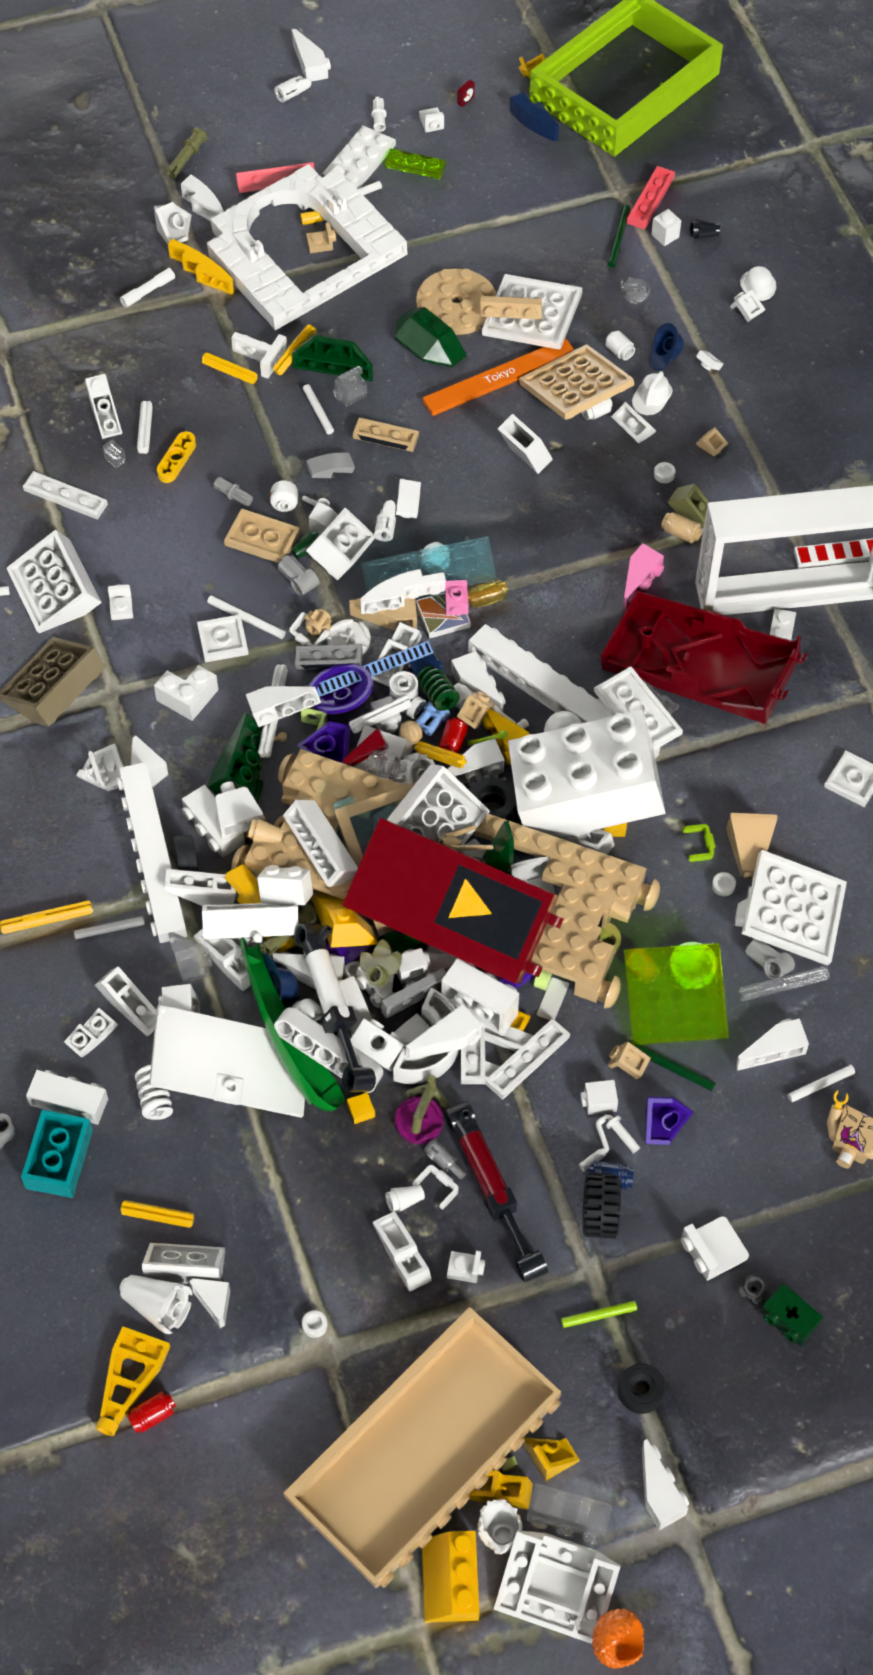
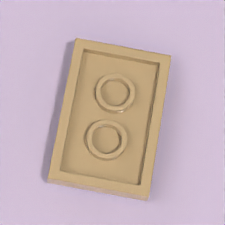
[224,509,300,563]

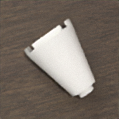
[119,1275,192,1334]

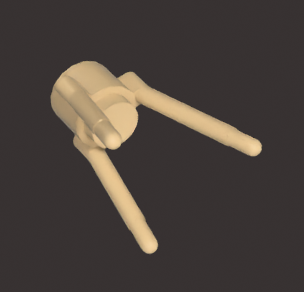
[439,825,494,852]

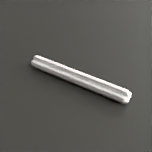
[258,664,288,758]

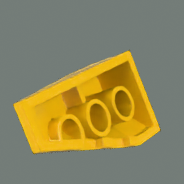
[311,888,377,948]

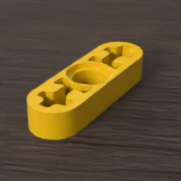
[157,431,196,483]

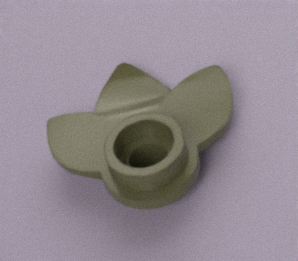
[360,939,402,988]

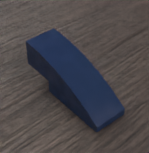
[510,92,559,141]

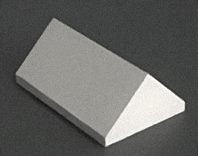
[142,1243,225,1284]

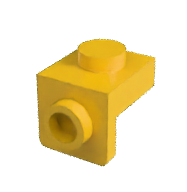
[519,53,546,80]

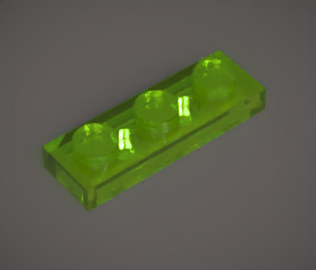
[385,148,446,179]

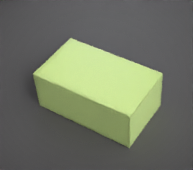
[501,1456,518,1472]

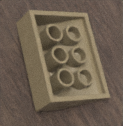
[0,637,106,727]

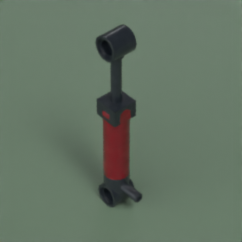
[444,1101,548,1283]

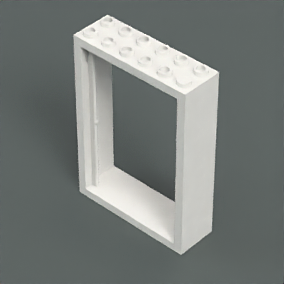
[695,485,873,615]

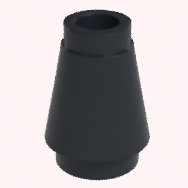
[689,219,720,239]

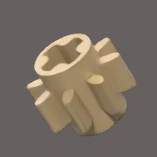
[305,609,332,636]

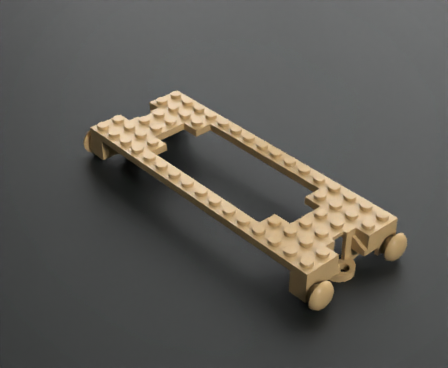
[231,749,660,1009]

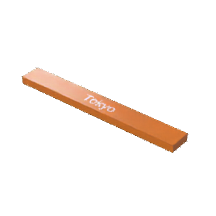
[422,338,574,416]

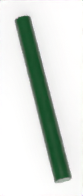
[607,205,630,268]
[628,1040,716,1092]

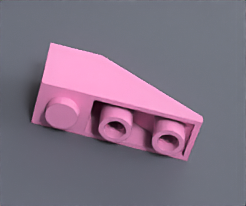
[623,544,664,611]

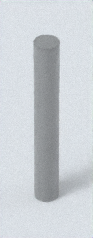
[74,916,145,940]

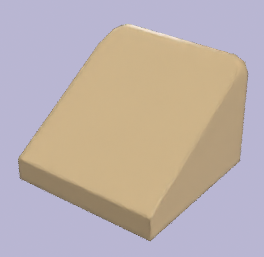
[696,428,728,456]

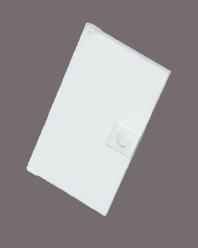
[149,1004,305,1118]

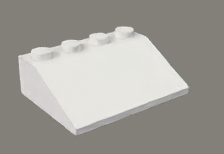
[6,530,102,633]
[387,764,490,845]

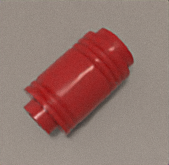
[438,718,468,754]
[126,1391,176,1433]

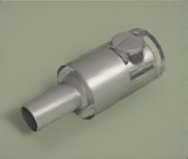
[424,1138,466,1180]

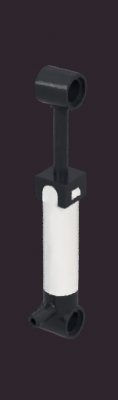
[294,923,376,1092]

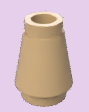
[248,819,284,844]

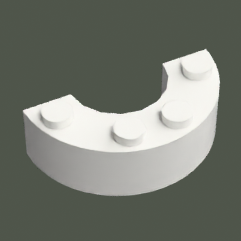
[393,988,459,1084]

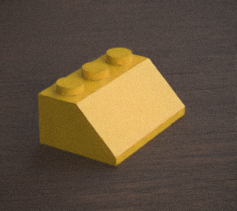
[422,1531,479,1623]

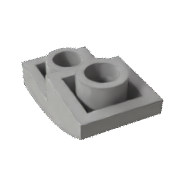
[306,453,355,479]

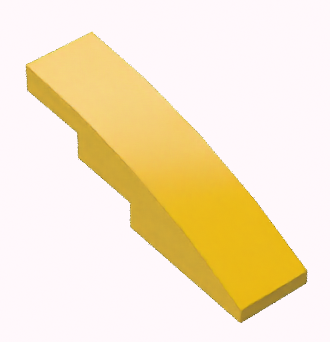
[168,239,234,295]
[225,864,296,953]

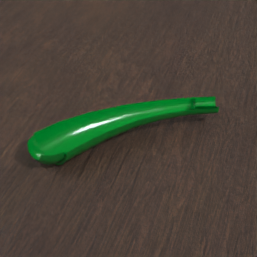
[239,937,344,1111]

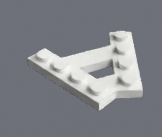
[461,1018,570,1100]

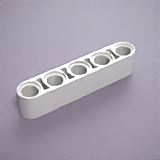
[274,1007,383,1093]

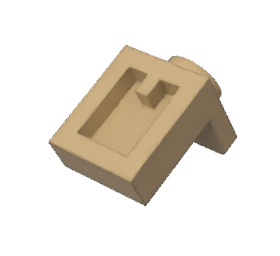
[306,223,336,253]
[457,691,495,729]
[607,1042,651,1079]

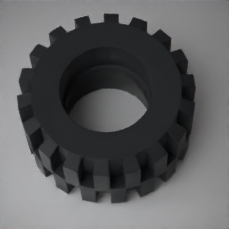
[468,775,519,823]
[582,1174,621,1239]

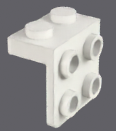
[681,1217,749,1281]

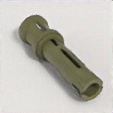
[165,128,208,179]
[260,903,318,956]

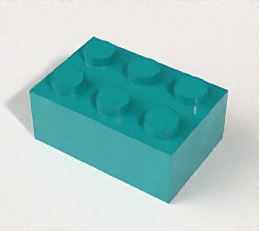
[21,1110,93,1198]

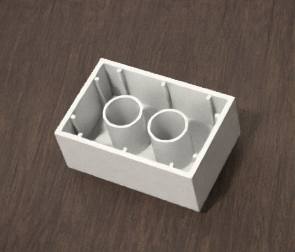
[508,709,666,838]

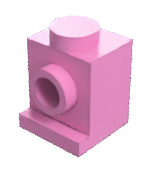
[445,580,468,616]

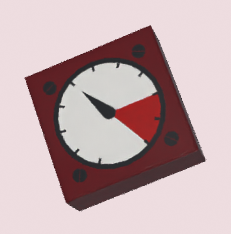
[457,79,475,107]

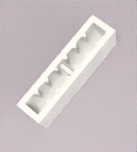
[283,800,358,887]
[202,903,298,939]

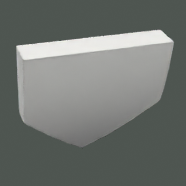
[77,743,124,791]

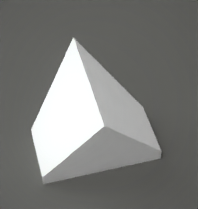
[154,202,192,244]

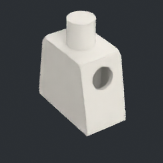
[215,782,264,839]

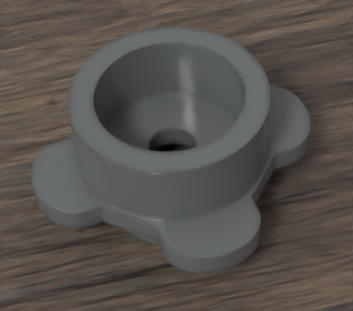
[739,1275,769,1304]

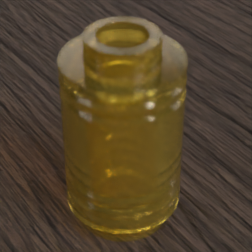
[467,578,508,608]

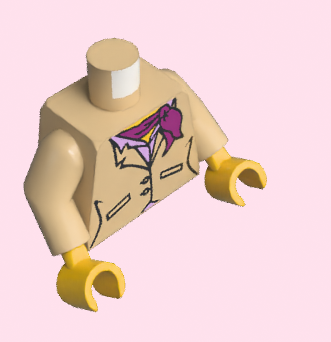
[827,1090,873,1169]

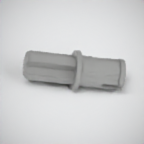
[213,477,253,506]

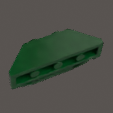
[395,307,467,368]
[292,335,373,382]

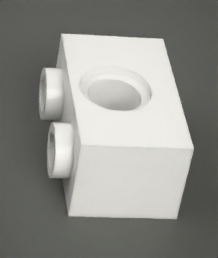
[350,1019,406,1072]

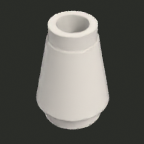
[386,1185,425,1212]

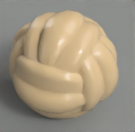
[399,720,422,745]

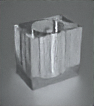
[102,439,126,469]

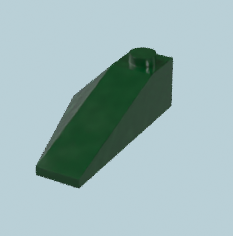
[482,821,514,876]

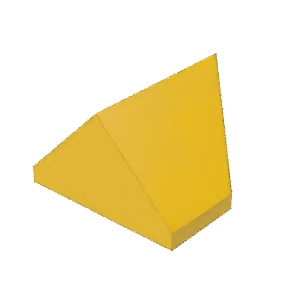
[522,1438,580,1482]

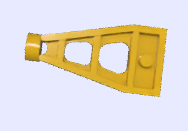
[95,1326,171,1436]

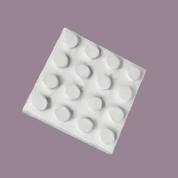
[482,274,582,350]
[741,850,847,966]

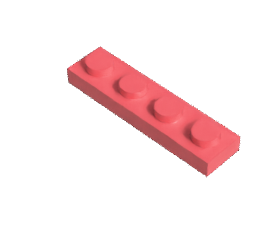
[236,162,314,193]
[627,166,675,230]

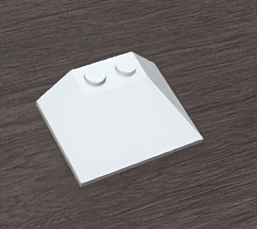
[494,1530,621,1644]

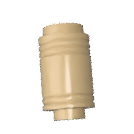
[661,512,702,543]

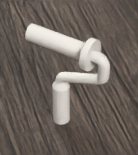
[579,1114,640,1172]

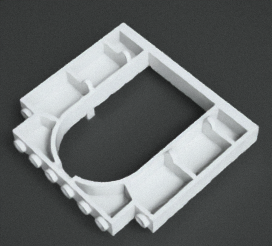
[207,164,407,330]

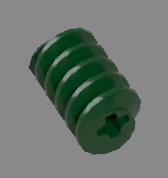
[417,666,460,711]

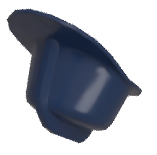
[649,323,684,371]
[262,953,300,1002]

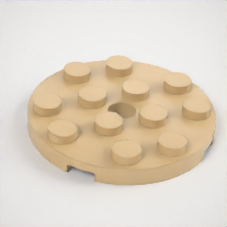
[417,269,496,335]

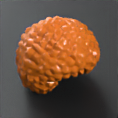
[592,1609,644,1669]

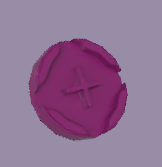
[395,1096,443,1144]

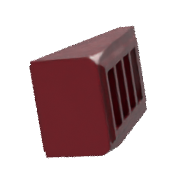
[343,728,389,767]

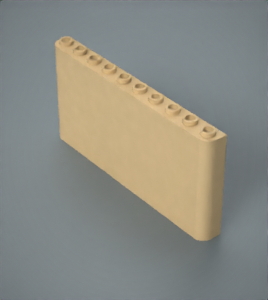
[283,1307,561,1588]

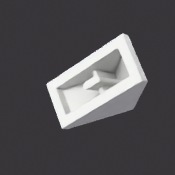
[189,1278,230,1328]

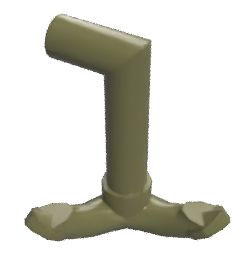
[405,1075,450,1134]

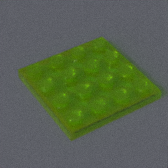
[624,943,729,1045]

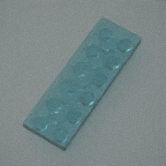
[361,536,497,592]

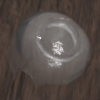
[620,277,651,304]

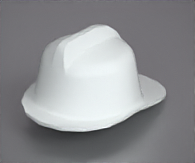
[632,371,673,415]

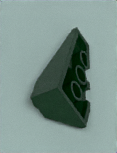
[207,712,263,804]

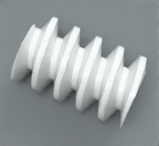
[135,1065,173,1120]

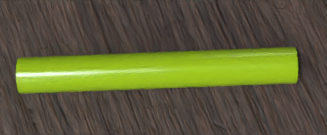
[561,1300,637,1328]

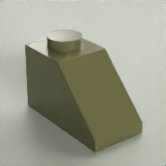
[668,484,710,528]

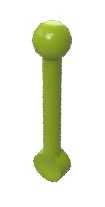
[467,730,508,746]

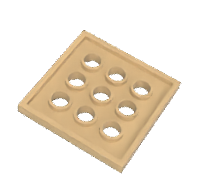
[519,344,634,420]

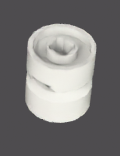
[389,671,418,713]

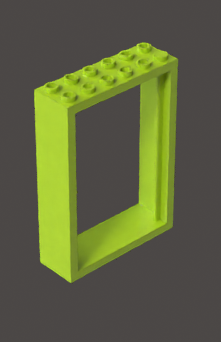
[529,0,723,157]

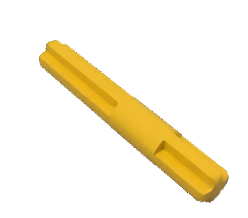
[0,900,93,934]

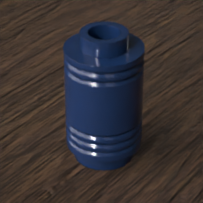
[588,1161,634,1190]

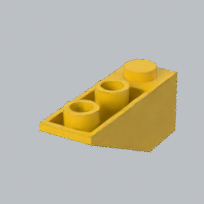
[482,709,530,767]

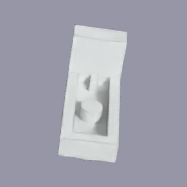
[231,332,287,379]

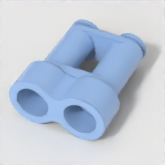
[415,701,450,736]

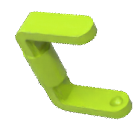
[683,824,715,862]

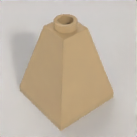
[726,813,777,880]

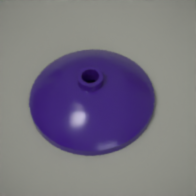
[309,664,373,714]

